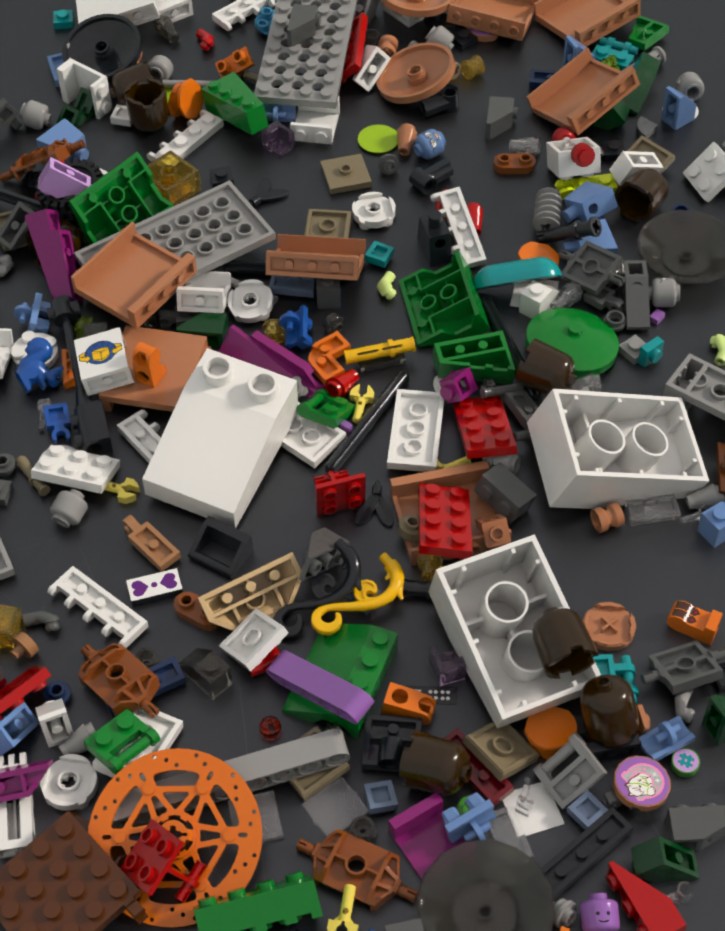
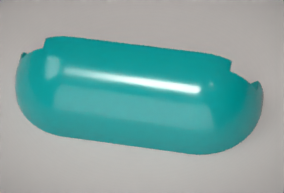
[473,257,562,290]

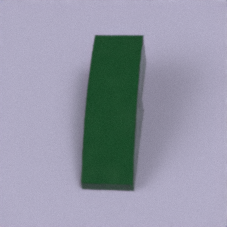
[622,51,661,116]

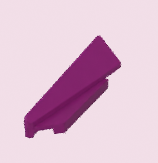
[219,324,325,399]
[0,759,53,802]

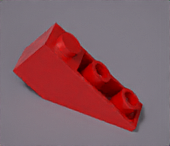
[606,861,687,931]

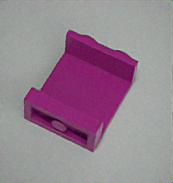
[388,793,476,888]

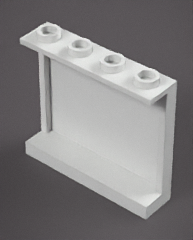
[76,0,160,26]

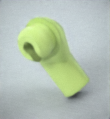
[377,271,396,300]
[710,334,725,366]

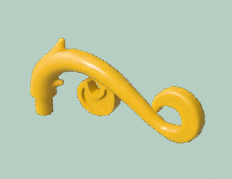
[311,552,405,635]

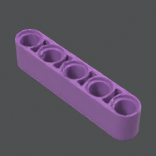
[266,650,374,725]

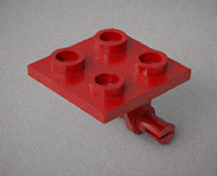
[313,469,366,516]
[120,819,208,903]

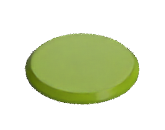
[358,125,398,153]

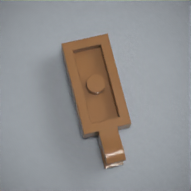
[122,515,181,572]

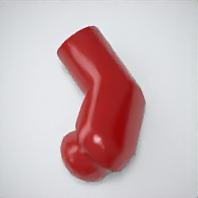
[196,29,214,51]
[248,646,280,677]

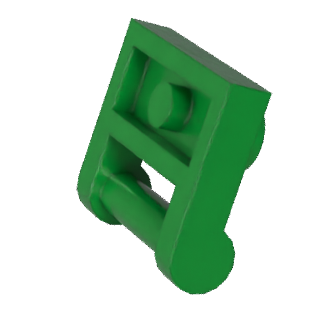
[296,388,355,429]
[84,709,161,774]

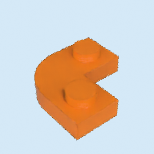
[308,331,351,385]

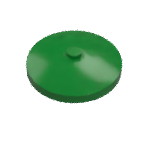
[525,308,619,378]

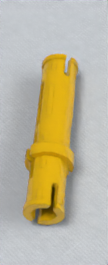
[344,336,416,365]

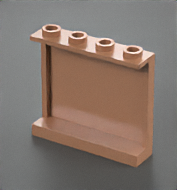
[446,0,539,41]
[534,0,641,47]
[526,48,640,135]
[71,222,197,329]
[266,234,366,281]
[99,325,211,412]
[390,460,512,566]

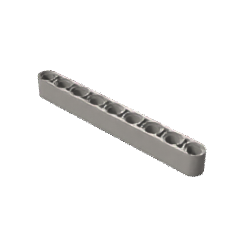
[104,729,350,829]

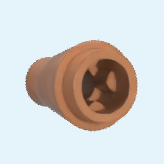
[397,123,417,156]

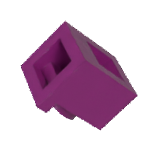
[439,367,478,404]

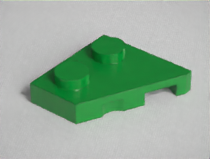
[629,16,669,51]

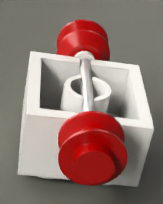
[546,127,601,180]

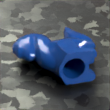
[15,337,64,394]

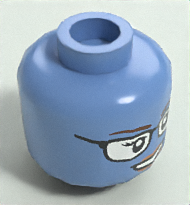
[413,129,446,160]

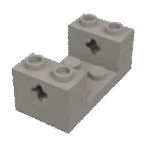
[663,353,725,420]

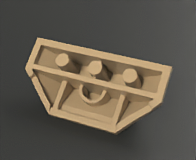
[197,552,302,631]

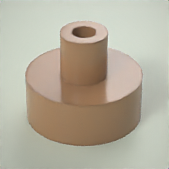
[10,631,39,660]

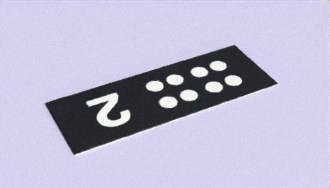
[406,686,457,704]

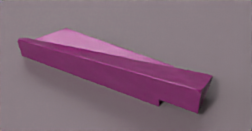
[25,209,83,303]

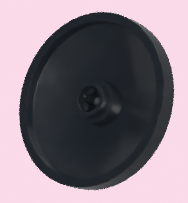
[62,14,142,82]

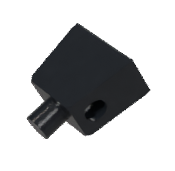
[417,210,451,267]

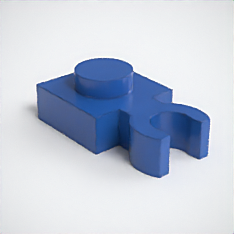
[43,402,71,445]

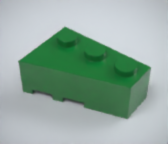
[432,330,515,384]

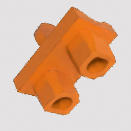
[215,46,255,78]

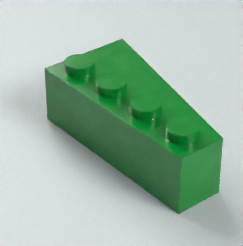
[201,72,269,135]
[193,871,323,931]

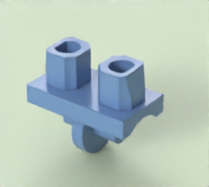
[263,103,296,124]
[14,292,51,334]
[639,716,696,761]
[442,792,496,845]

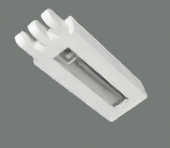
[0,752,36,859]

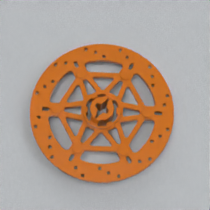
[88,748,263,928]

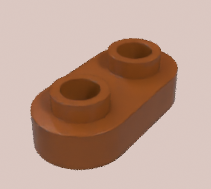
[493,153,536,174]
[174,592,219,631]

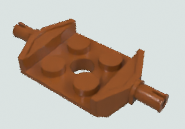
[0,138,85,182]
[78,643,160,718]
[296,829,419,912]

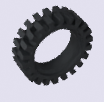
[35,159,103,221]

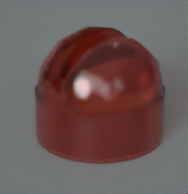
[259,715,282,740]

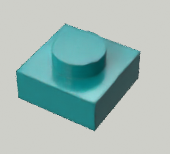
[53,10,74,30]
[365,241,394,268]
[638,336,664,368]

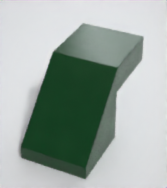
[57,87,95,128]

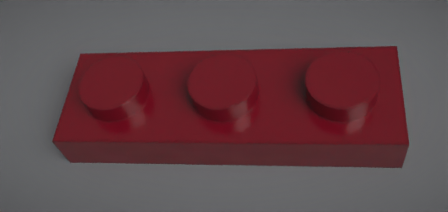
[444,727,514,806]

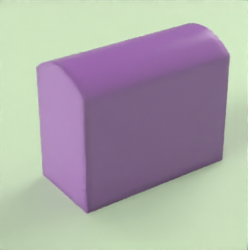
[650,309,665,325]
[340,420,353,437]

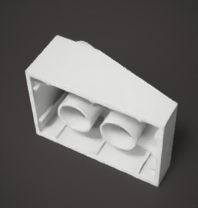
[142,348,298,529]
[527,389,709,509]
[428,534,601,729]

